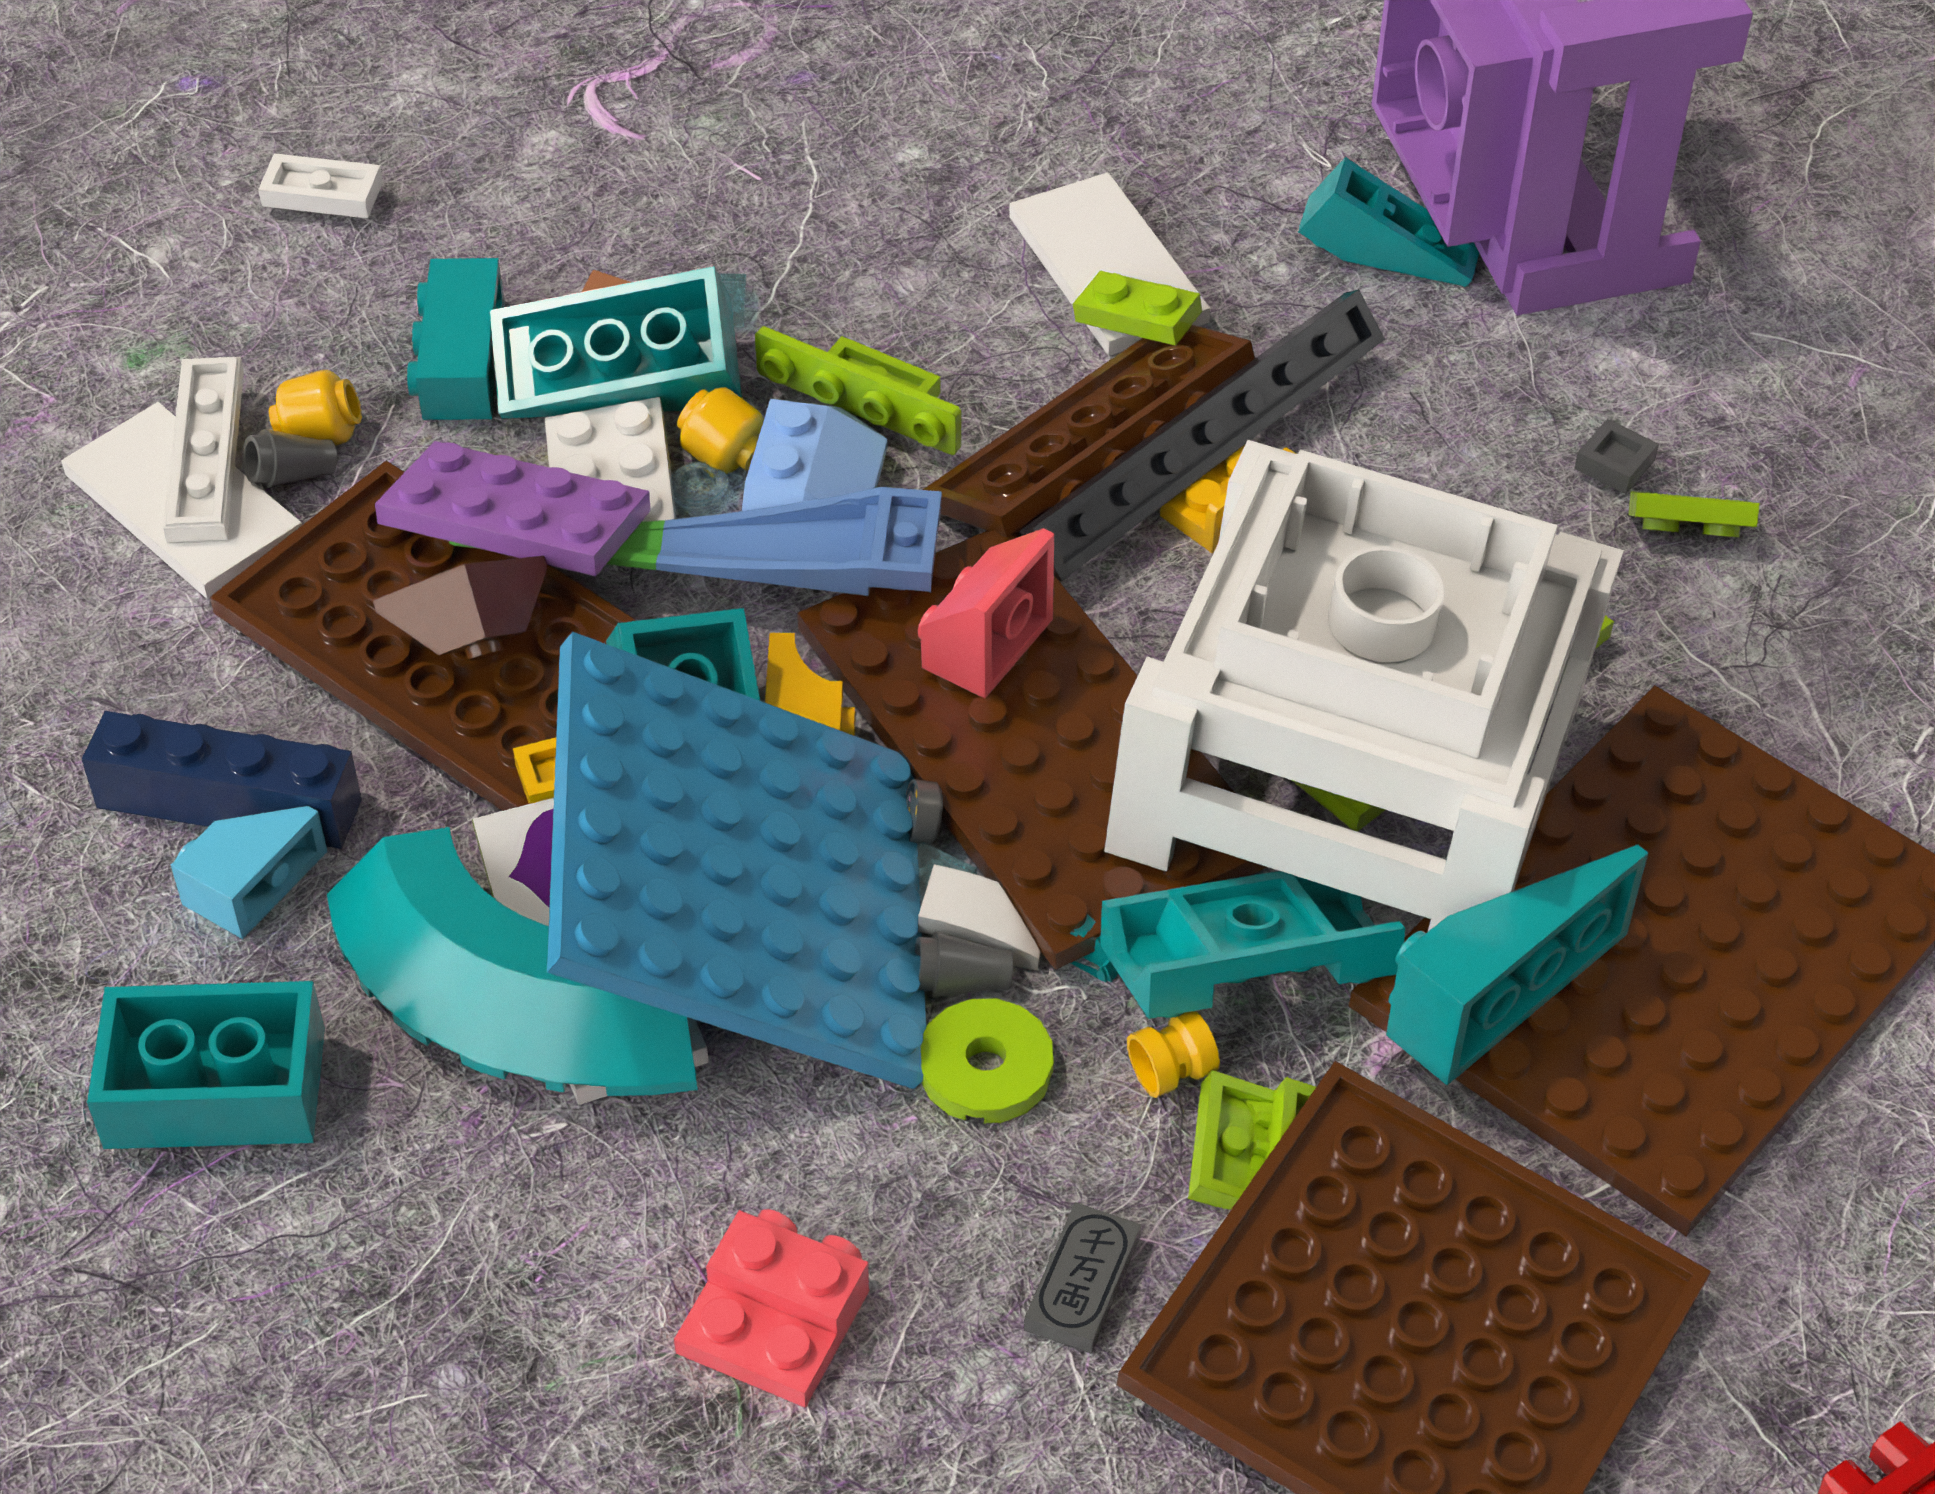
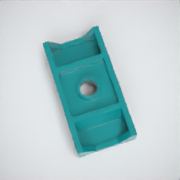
[1100,871,1405,1019]

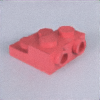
[674,1209,869,1408]

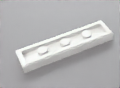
[163,357,244,543]

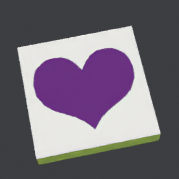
[472,798,554,926]

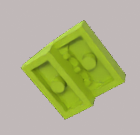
[1188,1070,1316,1210]

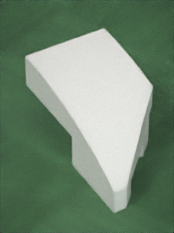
[918,865,1041,971]

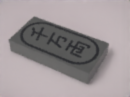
[1024,1202,1141,1354]

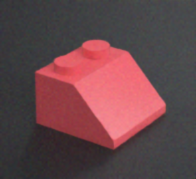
[918,528,1054,698]

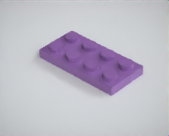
[375,441,651,576]

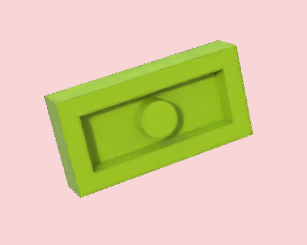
[1073,270,1203,346]
[1628,491,1760,537]

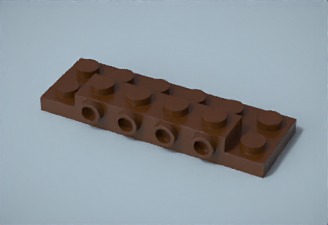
[923,325,1255,537]

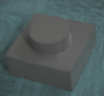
[1574,419,1659,494]

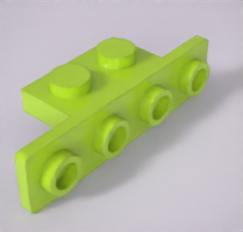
[755,326,962,455]

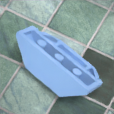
[742,399,888,511]

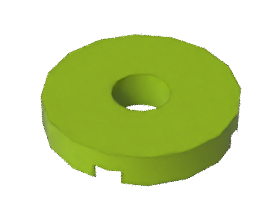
[920,998,1054,1123]

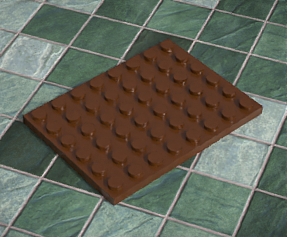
[1349,685,1935,1237]

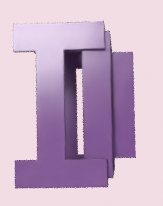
[1371,0,1753,316]

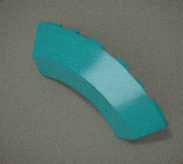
[327,827,698,1096]

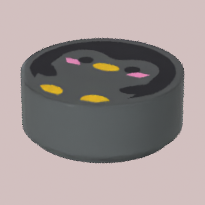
[906,779,943,846]

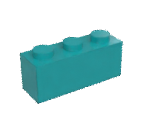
[407,258,504,420]

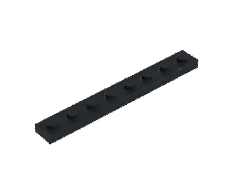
[1020,289,1385,581]

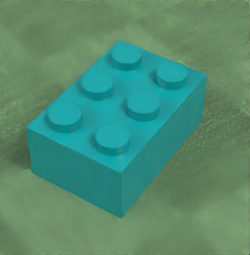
[87,981,325,1149]

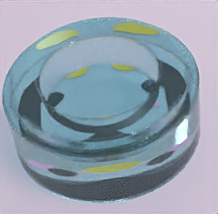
[671,462,729,517]

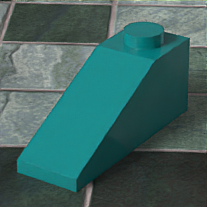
[1298,157,1479,287]

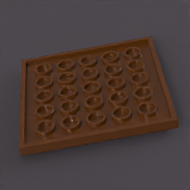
[1116,1061,1711,1494]

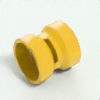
[1127,1011,1220,1098]

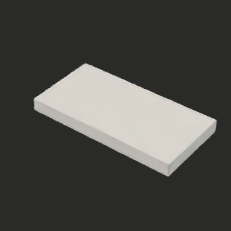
[1009,172,1210,356]
[61,402,302,599]

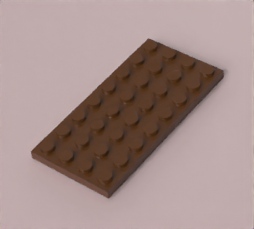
[210,460,637,811]
[797,530,1267,970]

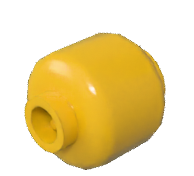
[269,369,362,446]
[677,387,764,476]

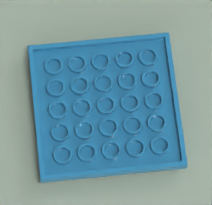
[547,631,926,1089]

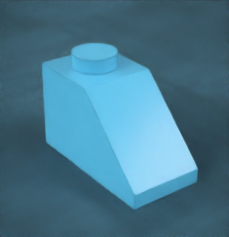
[171,806,327,939]

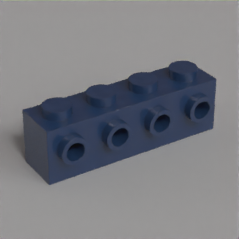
[81,711,362,849]

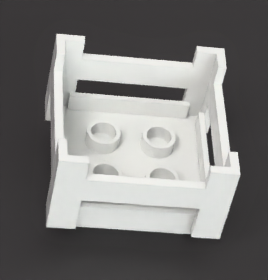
[1104,440,1624,931]

